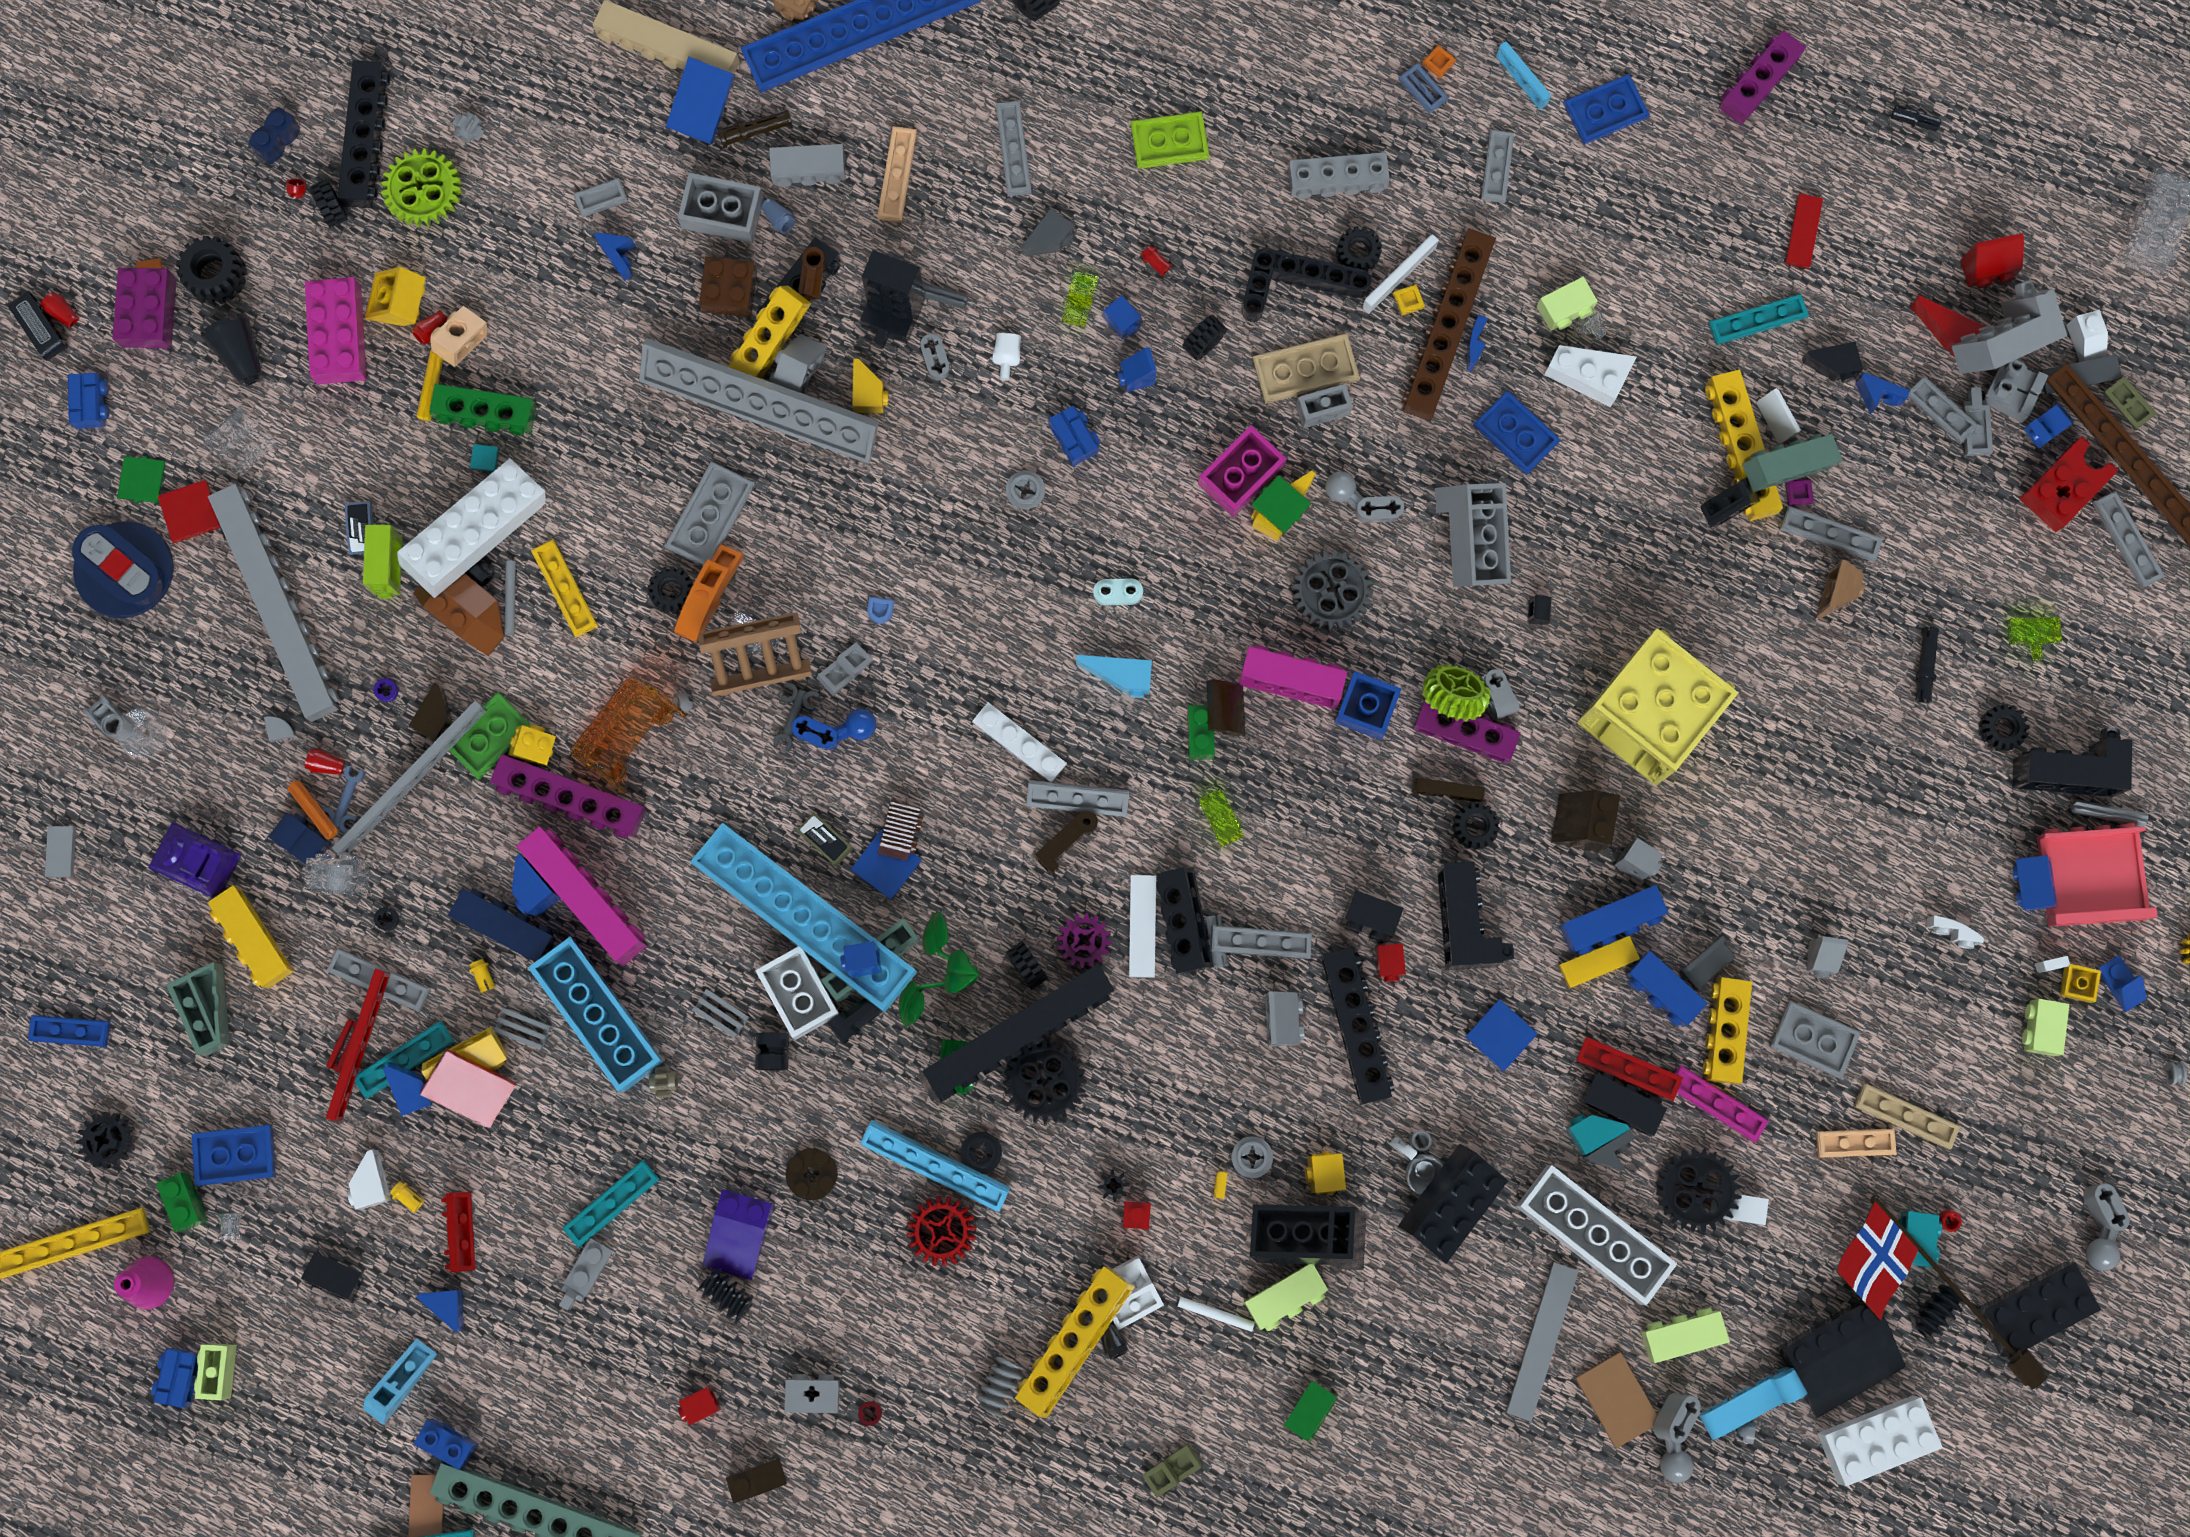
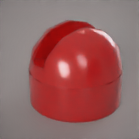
[286,179,306,199]
[1939,1209,1962,1232]

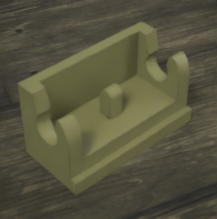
[2103,376,2157,430]

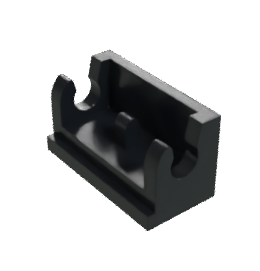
[1700,478,1760,528]
[301,1252,363,1303]

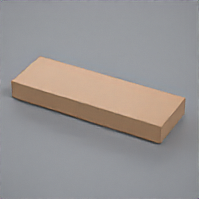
[1816,1129,1897,1158]

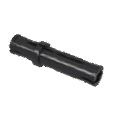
[1915,627,1939,703]

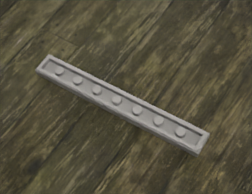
[332,700,488,856]

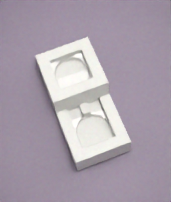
[1710,1191,1769,1225]

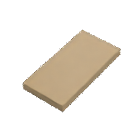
[1252,333,1360,404]

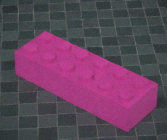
[516,826,647,966]

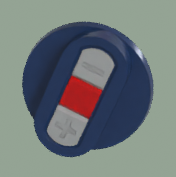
[72,521,174,618]

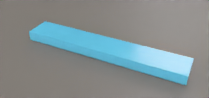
[860,1120,1011,1212]

